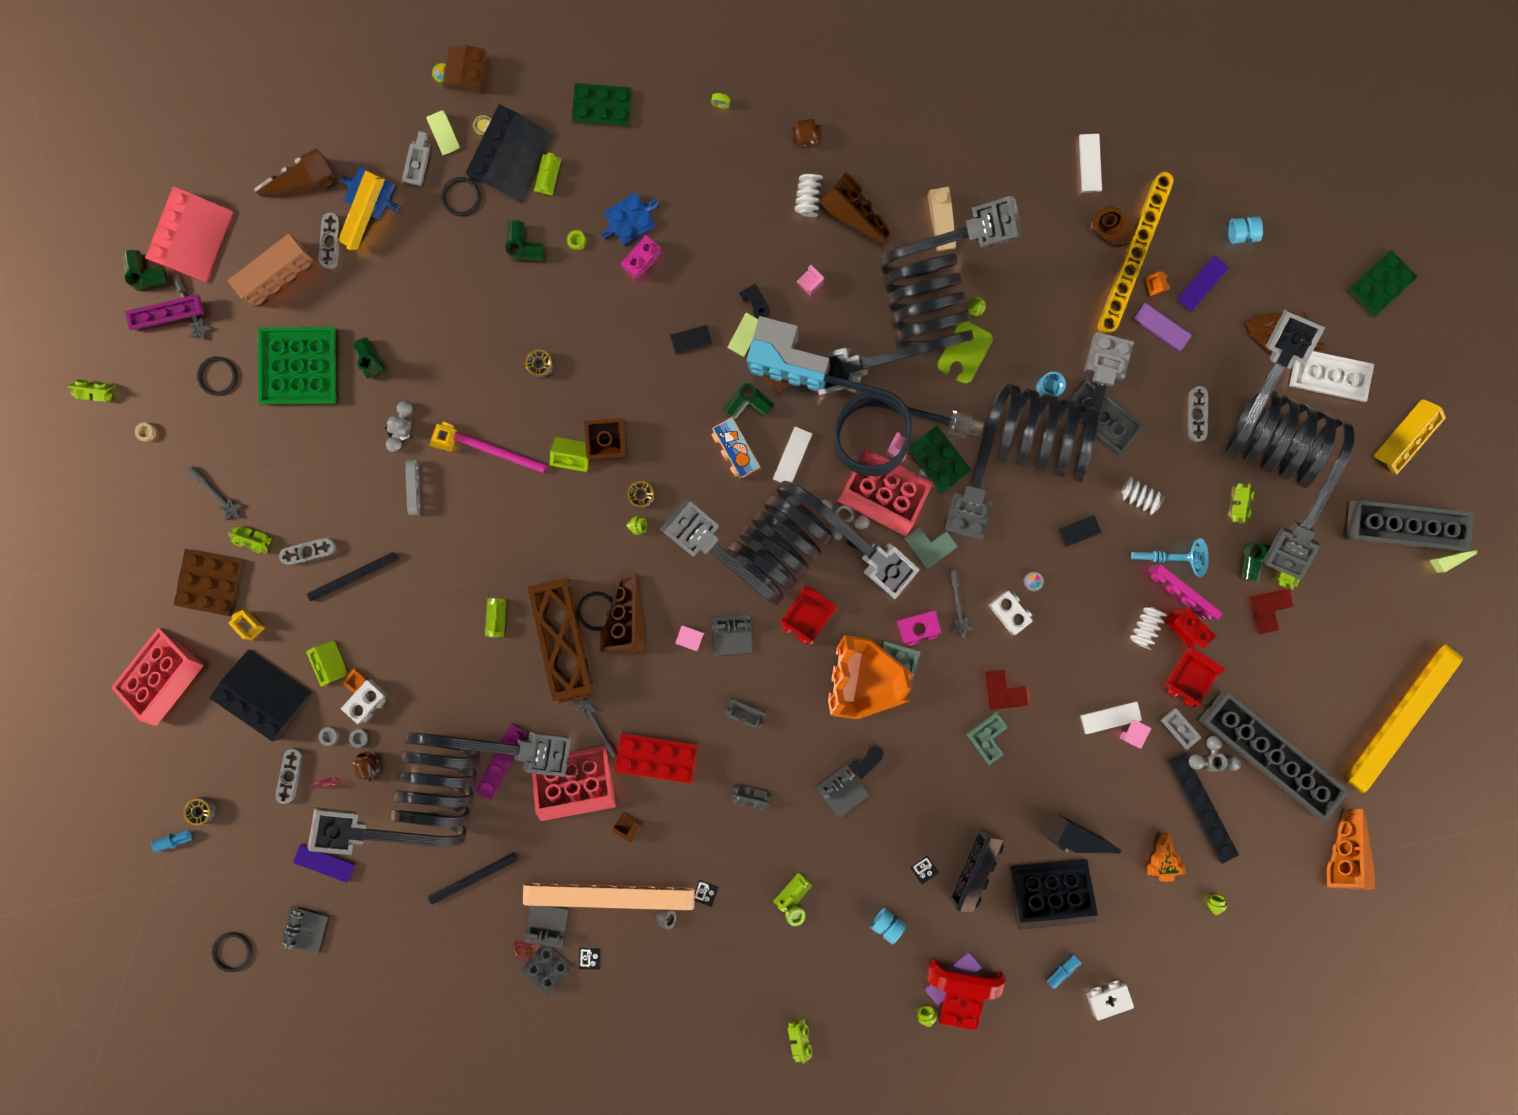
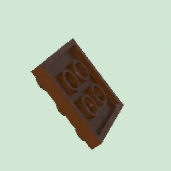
[173,549,243,617]

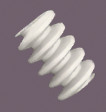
[794,174,823,217]
[1121,477,1165,515]
[1130,607,1168,650]

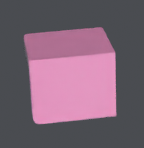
[797,265,824,296]
[885,432,912,462]
[676,625,704,651]
[1120,720,1152,749]

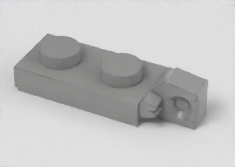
[402,131,430,187]

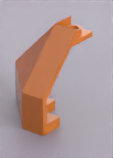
[828,635,914,720]

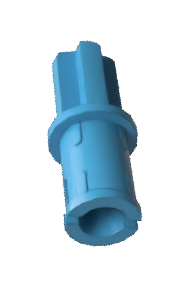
[151,830,192,852]
[1047,955,1082,989]

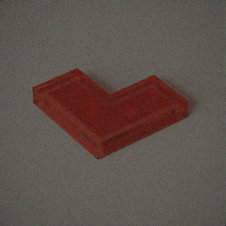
[1250,588,1294,634]
[985,669,1028,710]

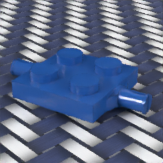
[339,166,400,219]
[600,192,659,246]

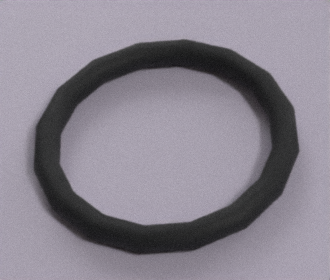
[441,177,480,216]
[197,356,236,395]
[577,592,613,631]
[211,932,251,972]

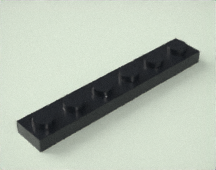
[1167,751,1239,864]

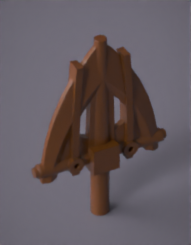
[1243,311,1324,354]

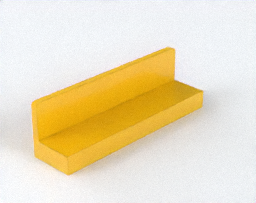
[338,170,385,250]
[1374,399,1446,475]

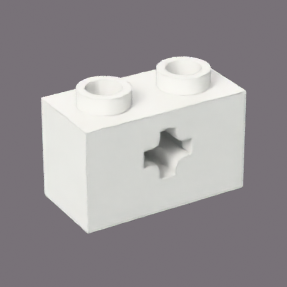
[1086,980,1134,1020]

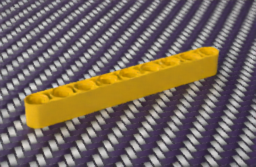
[1098,172,1174,335]
[1345,645,1463,794]

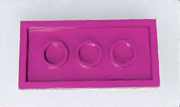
[1147,565,1223,620]

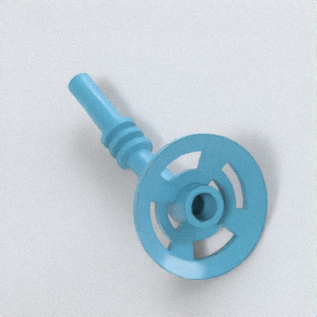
[1131,538,1209,577]

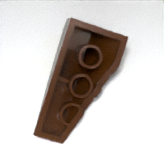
[254,148,337,197]
[819,171,893,245]
[600,573,645,655]

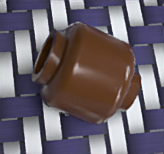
[793,119,821,146]
[353,752,380,782]

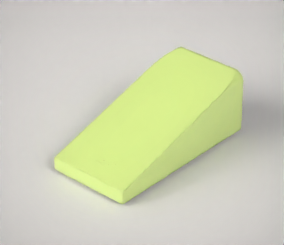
[426,110,461,156]
[727,313,758,357]
[1430,550,1477,573]

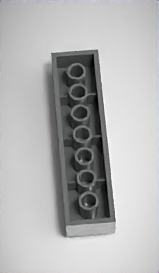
[1198,691,1350,822]

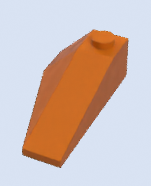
[1327,809,1375,890]

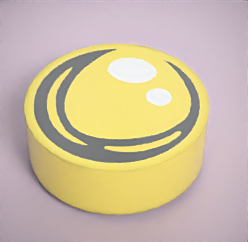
[473,115,491,136]

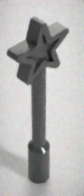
[172,276,211,340]
[188,466,242,520]
[950,570,973,638]
[575,698,618,758]

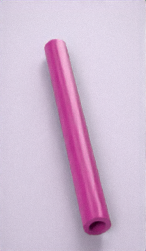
[454,431,547,473]

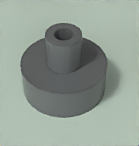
[656,909,676,930]

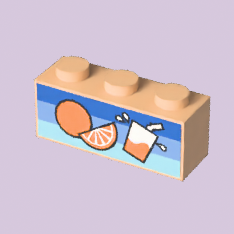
[711,417,761,480]

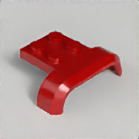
[927,960,1006,1031]

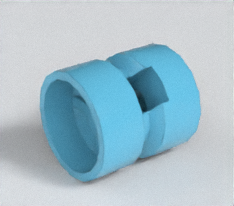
[1228,216,1263,244]
[1036,372,1066,397]
[870,908,907,944]

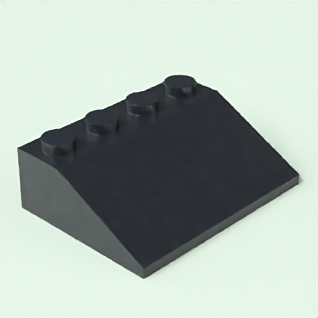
[465,104,554,203]
[209,649,312,742]
[1043,812,1122,854]
[950,828,1004,912]
[1011,860,1098,930]

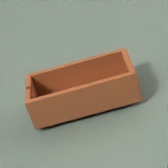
[227,233,314,306]

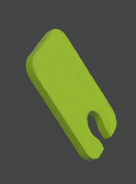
[937,321,993,384]

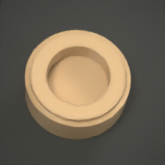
[135,422,156,442]

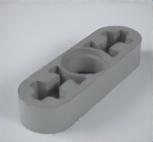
[318,212,341,269]
[1188,386,1208,442]
[405,459,420,515]
[279,538,336,565]
[275,748,303,804]

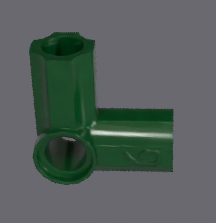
[505,220,544,261]
[122,250,168,291]
[352,337,385,379]
[723,383,775,419]
[1241,542,1271,581]

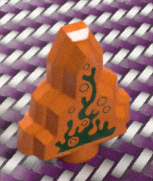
[1147,834,1186,882]

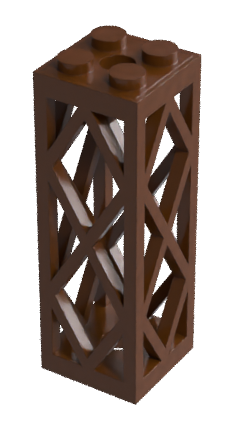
[527,578,595,704]

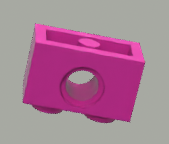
[620,235,662,281]
[897,610,941,646]

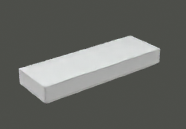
[1079,134,1102,193]
[773,427,812,483]
[1080,701,1142,734]

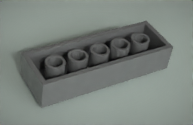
[1346,500,1474,552]

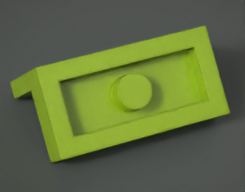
[550,437,589,472]
[306,640,348,687]

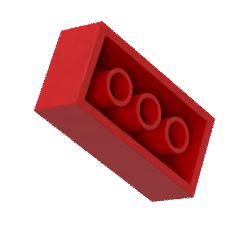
[615,732,698,784]

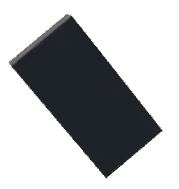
[670,325,712,354]
[1058,515,1102,547]

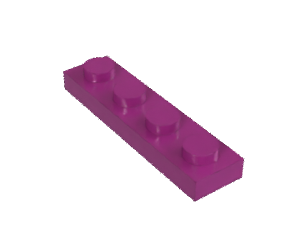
[125,294,204,330]
[474,723,528,801]

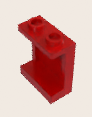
[780,585,838,645]
[1164,608,1217,649]
[1164,647,1226,708]

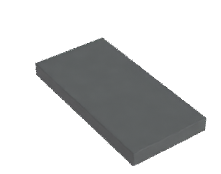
[1065,378,1145,456]

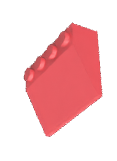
[145,187,234,283]
[838,448,933,536]
[111,627,204,726]
[532,746,616,821]

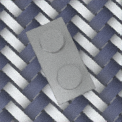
[1160,708,1202,750]

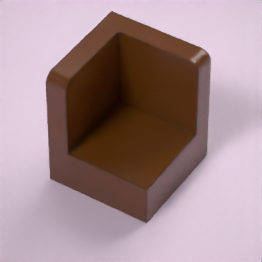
[611,812,643,843]

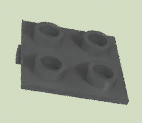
[712,615,753,655]
[816,764,870,818]
[524,906,569,948]
[281,907,328,954]
[519,945,573,997]

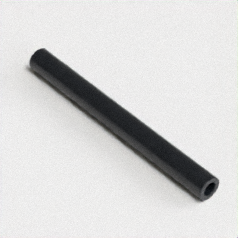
[307,552,398,602]
[428,852,518,905]

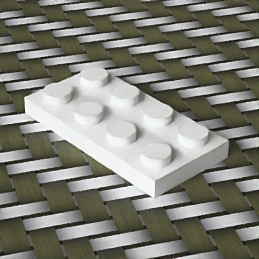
[1289,351,1374,402]

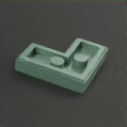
[904,527,958,570]
[881,641,921,684]
[966,712,1009,766]

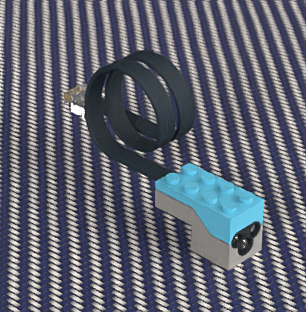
[746,316,984,476]

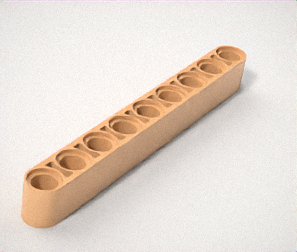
[523,883,695,910]

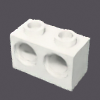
[988,591,1033,635]
[341,679,388,724]

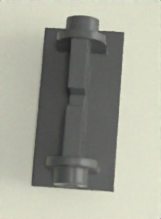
[725,698,767,729]
[730,784,771,810]

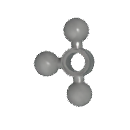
[386,401,412,452]
[822,500,869,540]
[1189,736,1241,772]

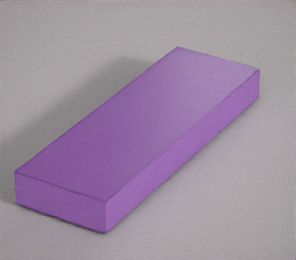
[1133,303,1192,352]
[925,951,982,1005]

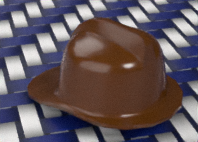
[1092,206,1135,245]

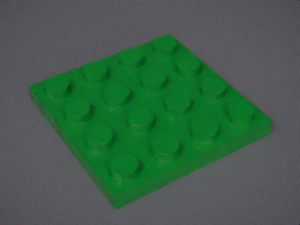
[258,327,336,405]

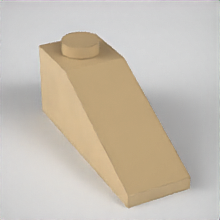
[928,187,956,251]

